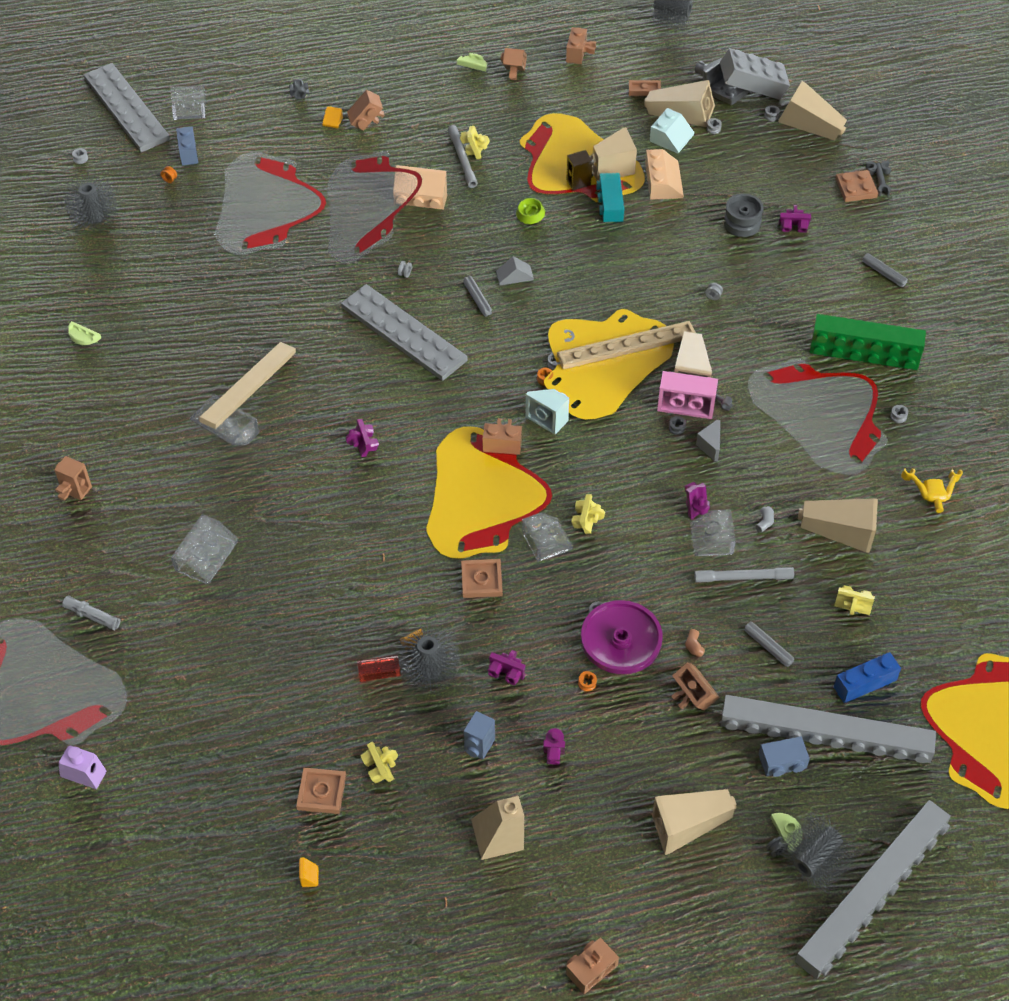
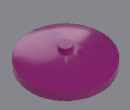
[581,600,663,674]

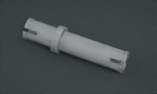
[62,595,121,631]

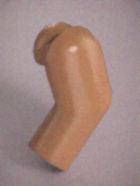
[685,629,705,657]

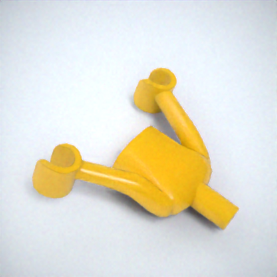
[901,468,963,513]

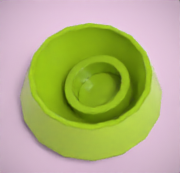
[516,198,545,224]

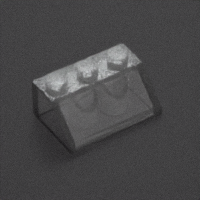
[190,394,259,446]
[171,514,239,585]

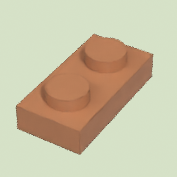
[629,80,661,96]

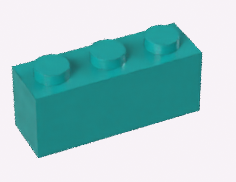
[596,173,624,222]

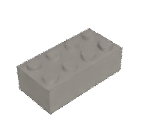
[720,48,790,100]

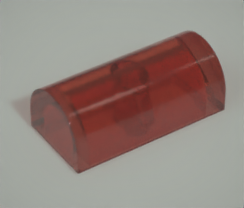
[357,654,401,682]

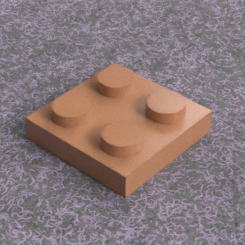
[836,170,878,202]
[461,559,503,598]
[296,768,346,814]

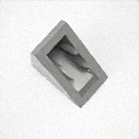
[496,256,534,285]
[696,420,720,461]

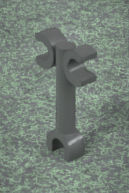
[866,161,891,196]

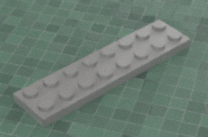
[84,63,170,152]
[341,284,468,381]

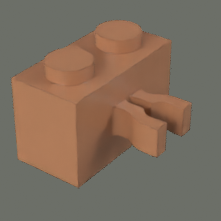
[566,27,596,64]
[501,48,527,80]
[347,90,385,131]
[483,418,522,455]
[55,456,92,501]
[672,662,720,711]
[566,937,619,994]

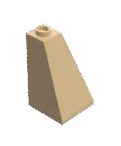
[644,80,715,127]
[778,81,847,141]
[674,331,712,378]
[798,498,878,553]
[652,789,737,855]
[471,796,524,860]

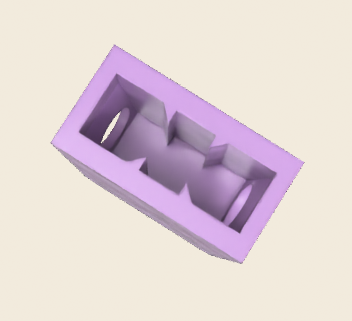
[59,746,107,789]

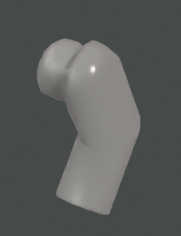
[755,506,774,533]

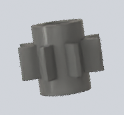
[289,79,309,99]

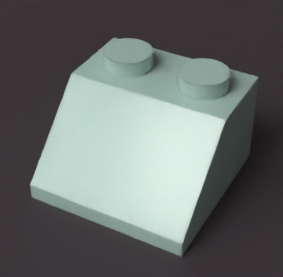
[650,108,694,153]
[526,389,569,435]

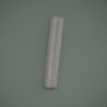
[862,253,908,287]
[464,276,492,316]
[744,622,794,667]

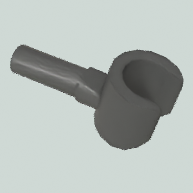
[715,394,733,411]

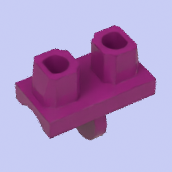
[778,205,811,233]
[346,419,379,457]
[685,482,710,519]
[488,650,526,685]
[543,728,565,765]

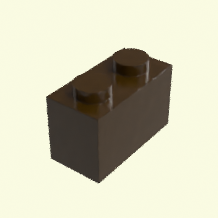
[566,150,594,190]

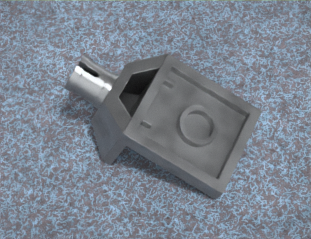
[694,58,751,105]

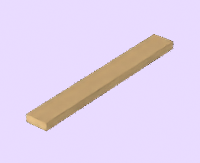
[557,321,696,370]
[200,342,296,429]

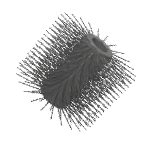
[650,0,695,32]
[62,173,120,234]
[397,620,460,694]
[778,811,859,893]

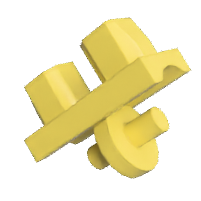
[460,126,490,159]
[571,494,605,534]
[834,585,875,615]
[361,742,398,783]

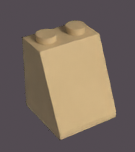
[591,127,637,180]

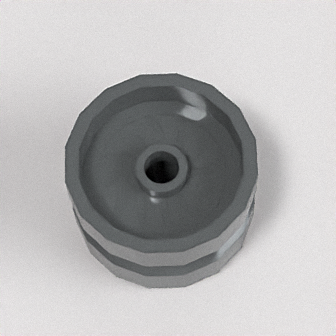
[724,193,764,237]

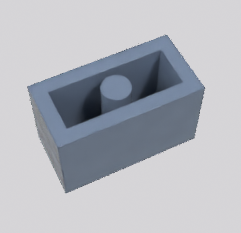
[176,126,198,166]
[464,711,495,759]
[759,736,810,777]

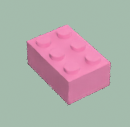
[657,371,718,419]

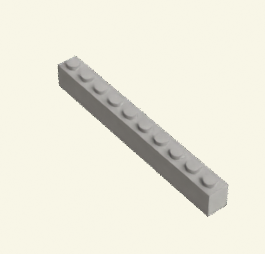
[721,695,936,763]
[795,800,951,980]

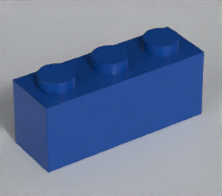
[834,652,901,703]

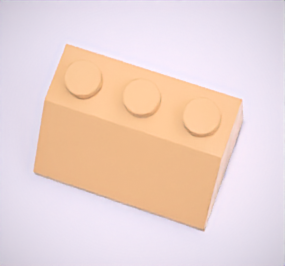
[645,149,684,200]
[393,165,447,210]

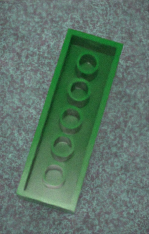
[809,314,926,370]

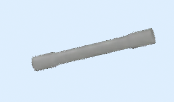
[448,125,478,188]
[694,567,794,582]

